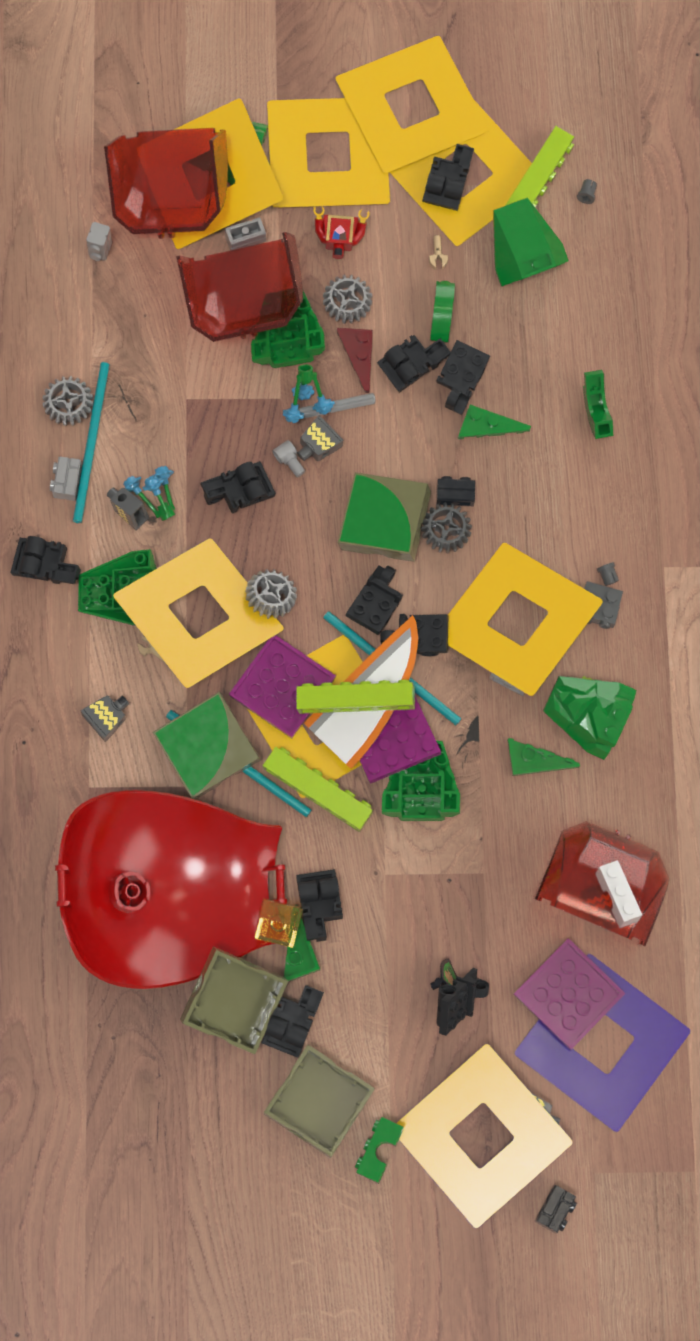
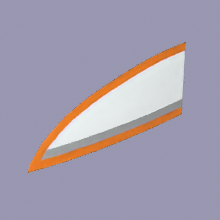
[304,615,418,769]

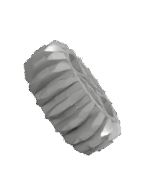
[323,274,372,324]
[42,376,93,426]
[245,569,297,619]

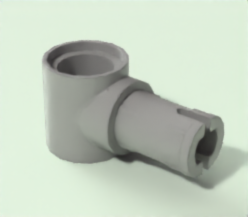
[272,440,305,478]

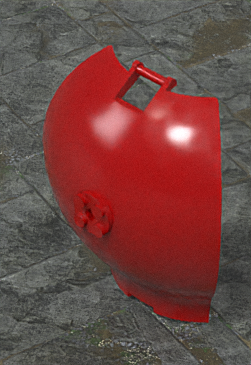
[55,790,288,989]

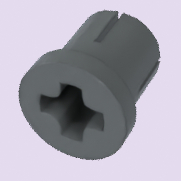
[577,179,597,204]
[597,562,619,586]

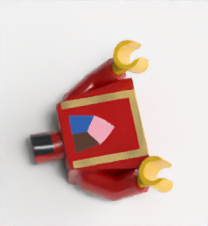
[313,205,370,259]

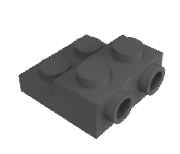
[584,581,623,629]

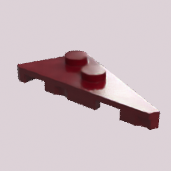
[337,328,373,393]

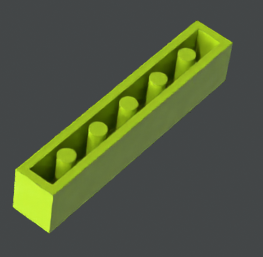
[505,126,574,208]
[297,680,415,714]
[263,747,373,832]

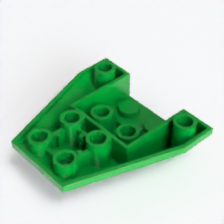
[493,197,569,286]
[78,549,157,626]

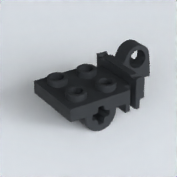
[422,144,474,211]
[377,335,451,393]
[436,340,490,415]
[200,461,276,514]
[10,536,81,584]
[345,565,403,635]
[380,614,448,657]
[296,869,343,942]
[436,968,489,1036]
[261,985,324,1058]

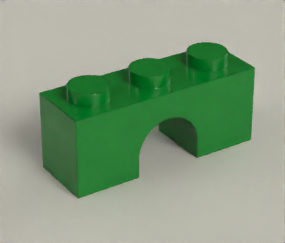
[355,1117,404,1184]

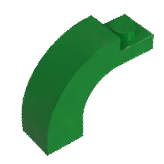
[430,281,455,342]
[583,370,614,439]

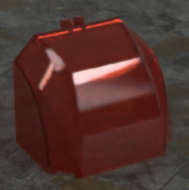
[104,127,228,239]
[176,232,303,342]
[532,821,670,946]

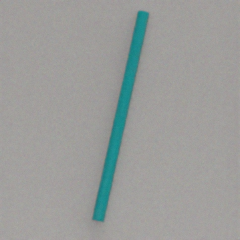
[73,362,110,523]
[323,611,462,726]
[166,709,312,818]

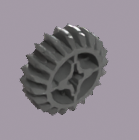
[421,502,472,553]

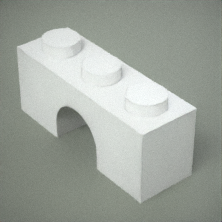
[595,860,642,928]

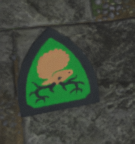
[430,958,457,990]

